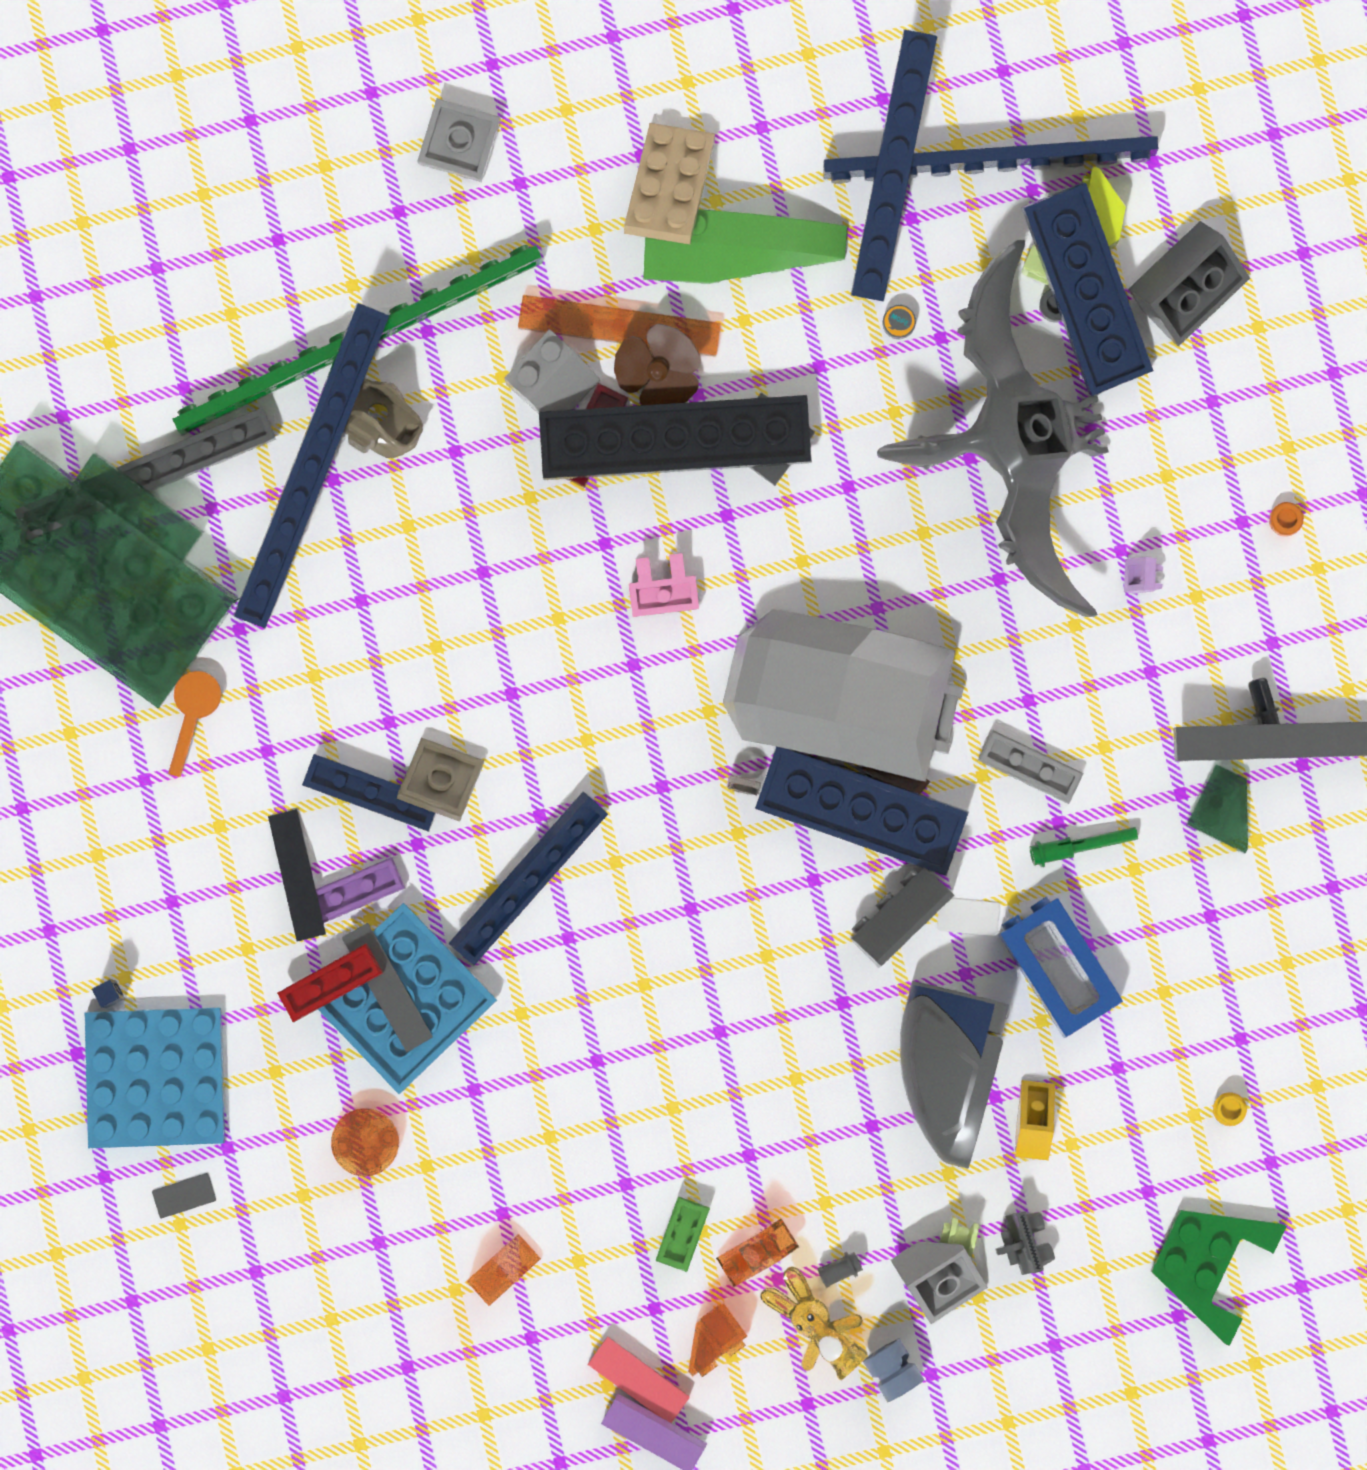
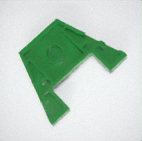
[1150,1210,1287,1346]

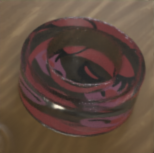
[726,775,762,796]

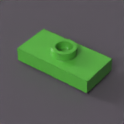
[655,1196,710,1272]

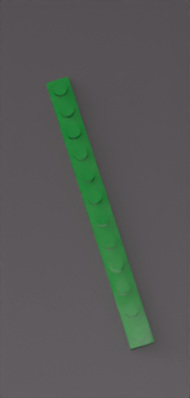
[172,245,543,436]

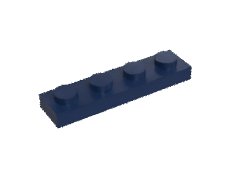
[302,754,436,832]

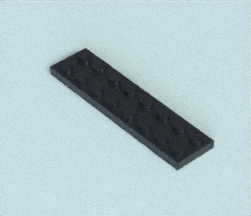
[539,395,812,480]

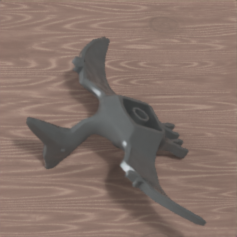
[877,240,1109,617]

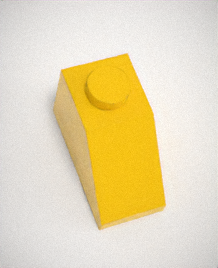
[1015,1080,1055,1161]

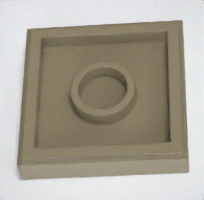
[397,737,484,822]

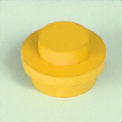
[1213,1092,1247,1126]

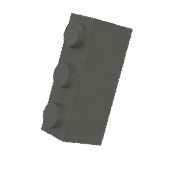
[1128,221,1250,347]
[850,867,955,968]

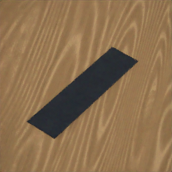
[268,809,326,942]

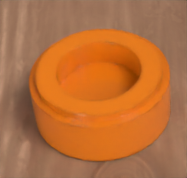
[1269,502,1304,537]

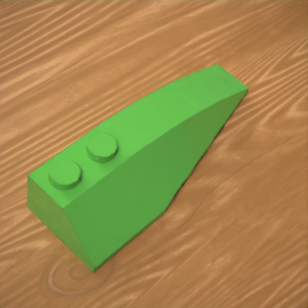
[643,209,847,284]

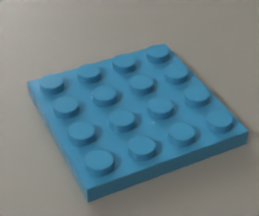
[318,903,498,1095]
[84,1008,225,1149]

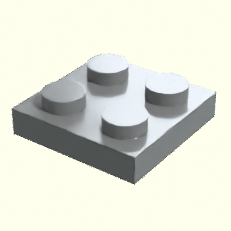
[417,98,501,183]

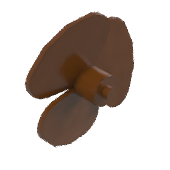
[614,324,701,405]

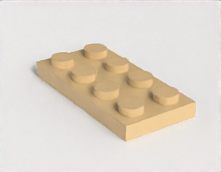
[624,123,715,244]

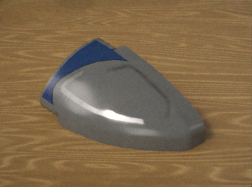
[900,981,1010,1169]

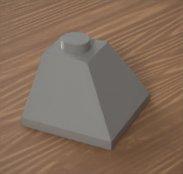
[890,1242,988,1324]

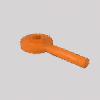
[168,671,222,777]

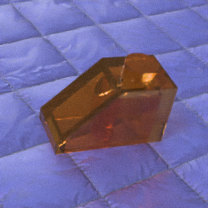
[467,1234,541,1306]

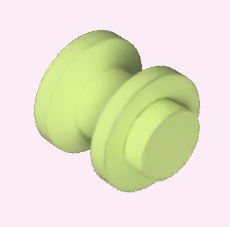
[940,1217,979,1257]

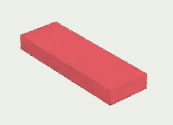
[587,1336,690,1423]

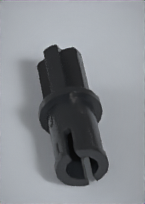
[1248,678,1280,725]

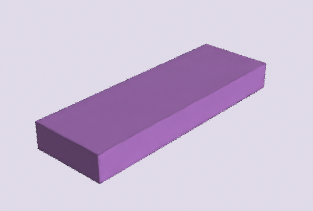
[316,857,405,923]
[601,1393,707,1470]

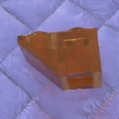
[716,1218,799,1287]
[688,1301,748,1377]

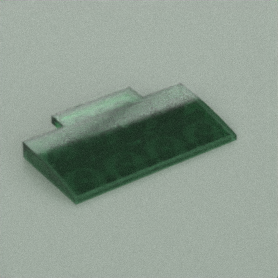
[0,440,240,709]

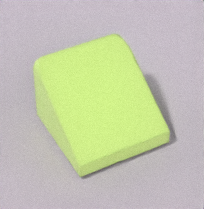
[1021,245,1049,286]

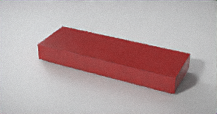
[277,944,384,1023]

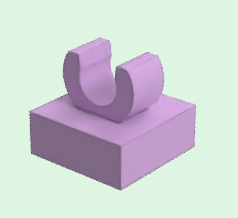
[1124,557,1163,594]

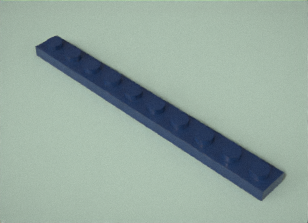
[823,136,1159,184]
[233,302,389,628]

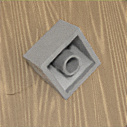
[504,329,600,414]

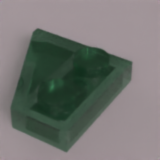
[1186,764,1248,854]

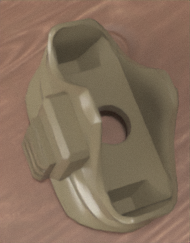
[343,378,423,458]

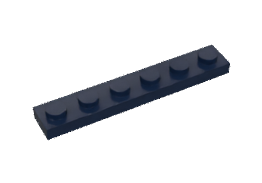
[448,791,608,966]

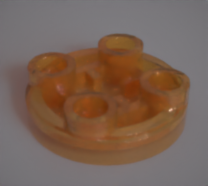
[331,1108,400,1177]

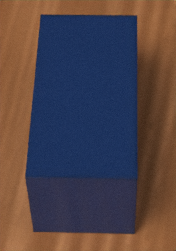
[91,979,125,1009]

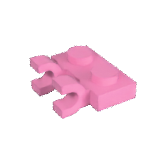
[629,553,699,617]

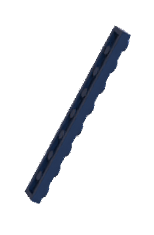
[850,29,937,302]

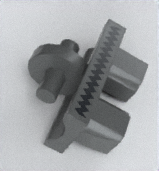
[995,1211,1055,1275]

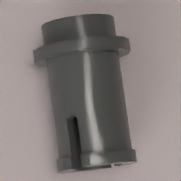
[817,1252,863,1288]

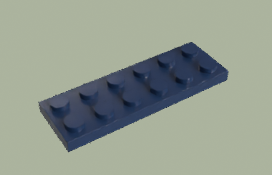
[1021,182,1154,396]
[755,747,969,876]

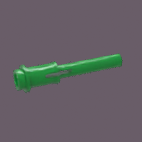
[1029,827,1138,867]

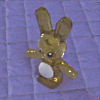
[760,1266,868,1381]

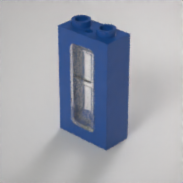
[998,896,1123,1038]

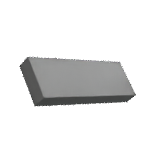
[978,730,1084,804]

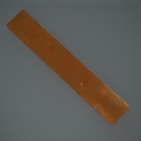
[518,295,721,357]

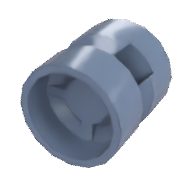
[862,1338,924,1403]

